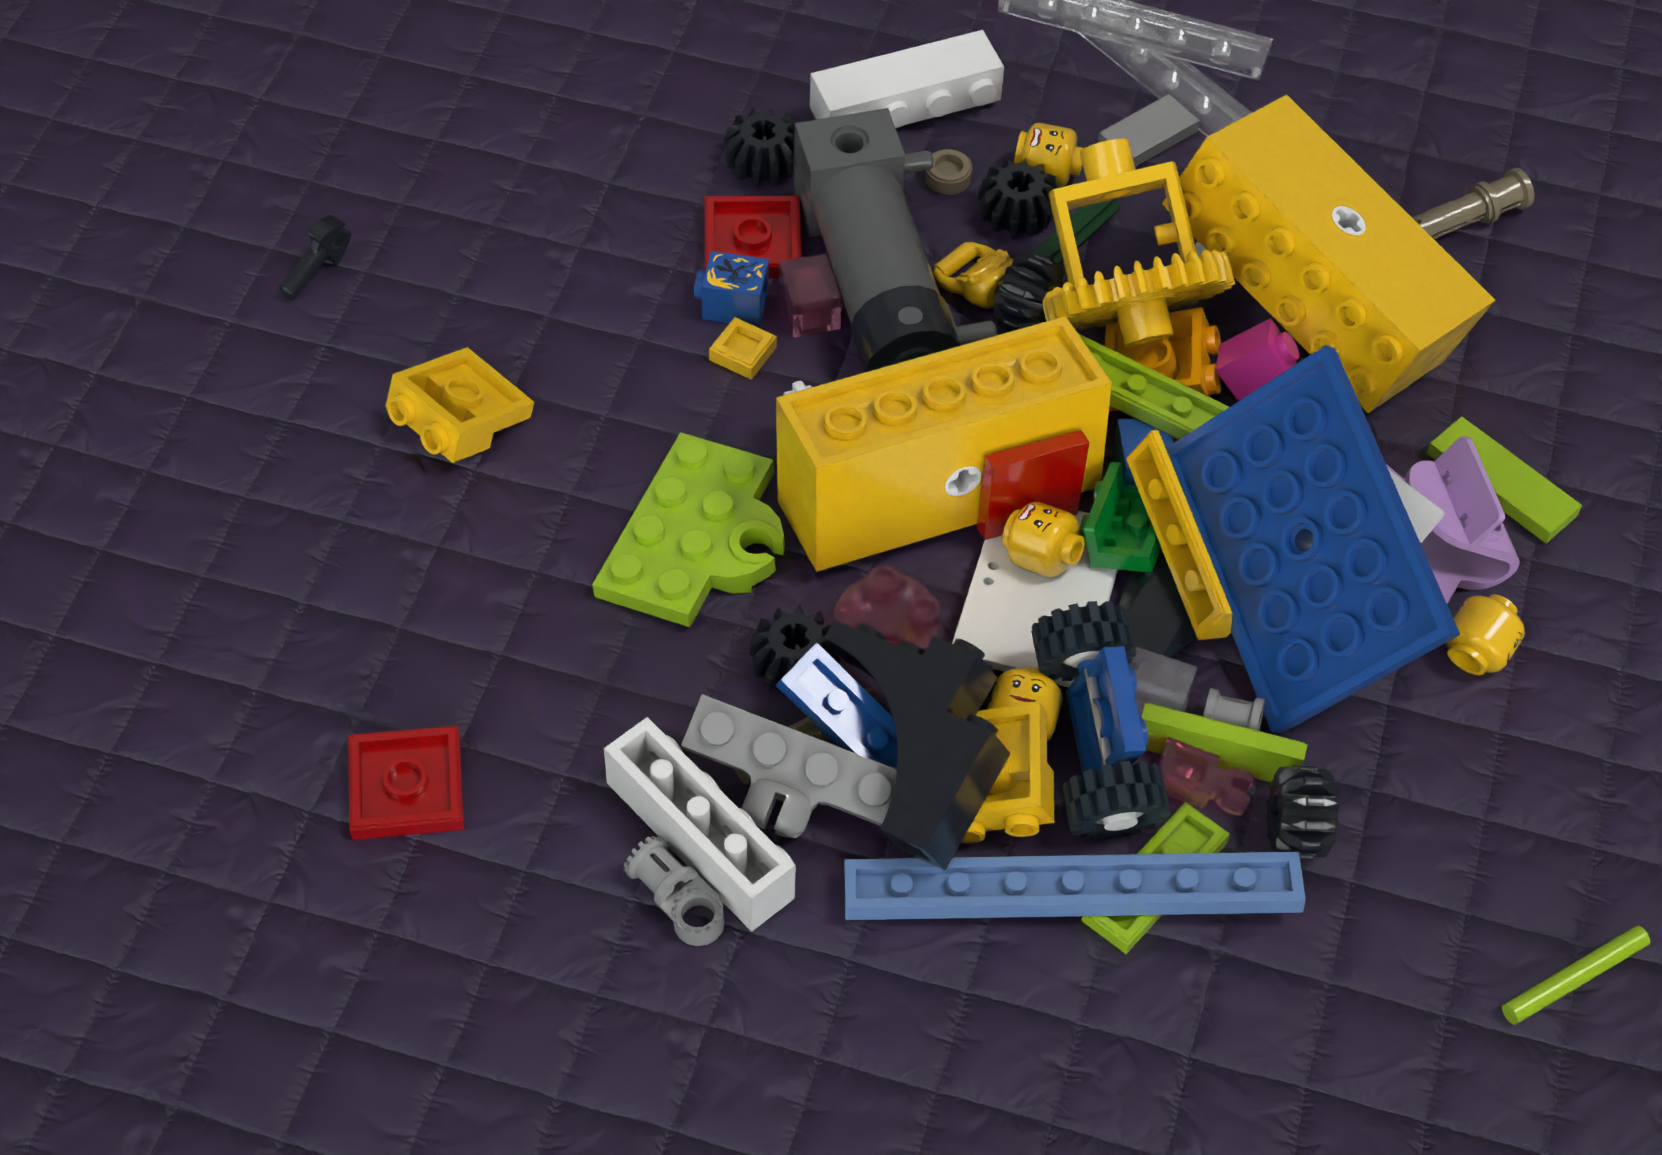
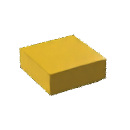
[709,317,777,380]

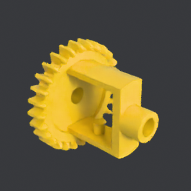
[1043,138,1235,347]

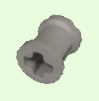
[1203,688,1265,731]

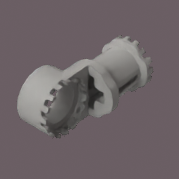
[624,835,725,946]

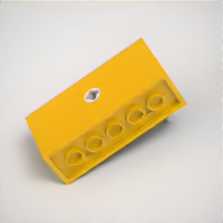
[1162,95,1496,413]
[776,316,1112,572]

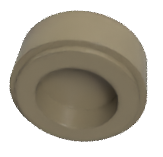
[925,149,972,195]

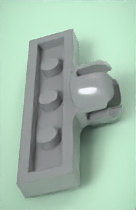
[681,694,897,838]

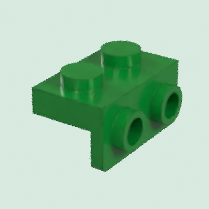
[1080,462,1161,572]

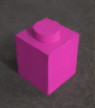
[1215,318,1299,401]

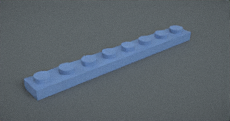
[845,852,1306,920]

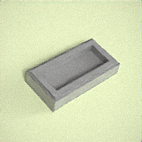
[1098,94,1200,167]

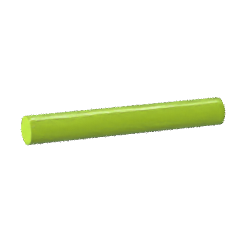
[1502,925,1650,1025]

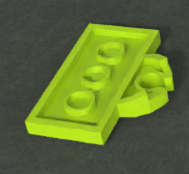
[592,432,785,627]

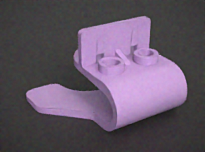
[1386,436,1520,604]

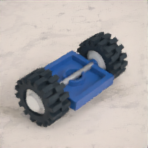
[1031,601,1171,840]

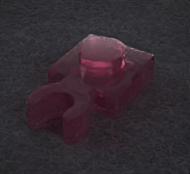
[1158,737,1254,815]

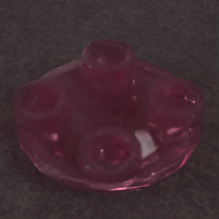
[834,565,940,650]

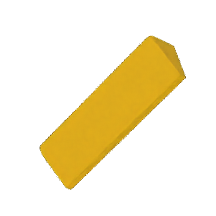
[1126,430,1233,640]

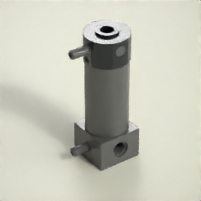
[794,108,997,373]

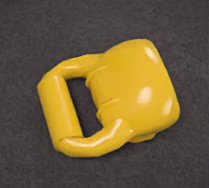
[932,242,1014,309]

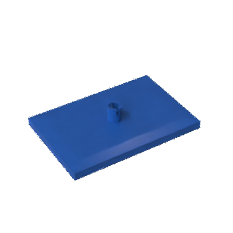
[1166,345,1460,734]

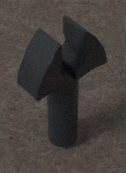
[279,215,352,299]

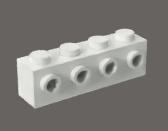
[810,30,1004,128]
[604,717,796,932]

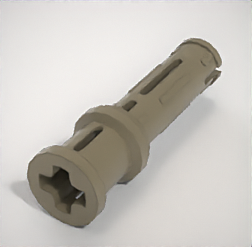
[1412,167,1535,239]

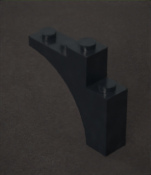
[824,620,1011,871]

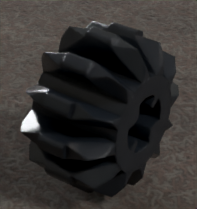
[724,107,795,186]
[978,158,1057,238]
[993,251,1067,332]
[749,604,841,692]
[1265,765,1340,860]

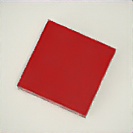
[704,195,802,278]
[976,430,1090,540]
[348,725,465,840]

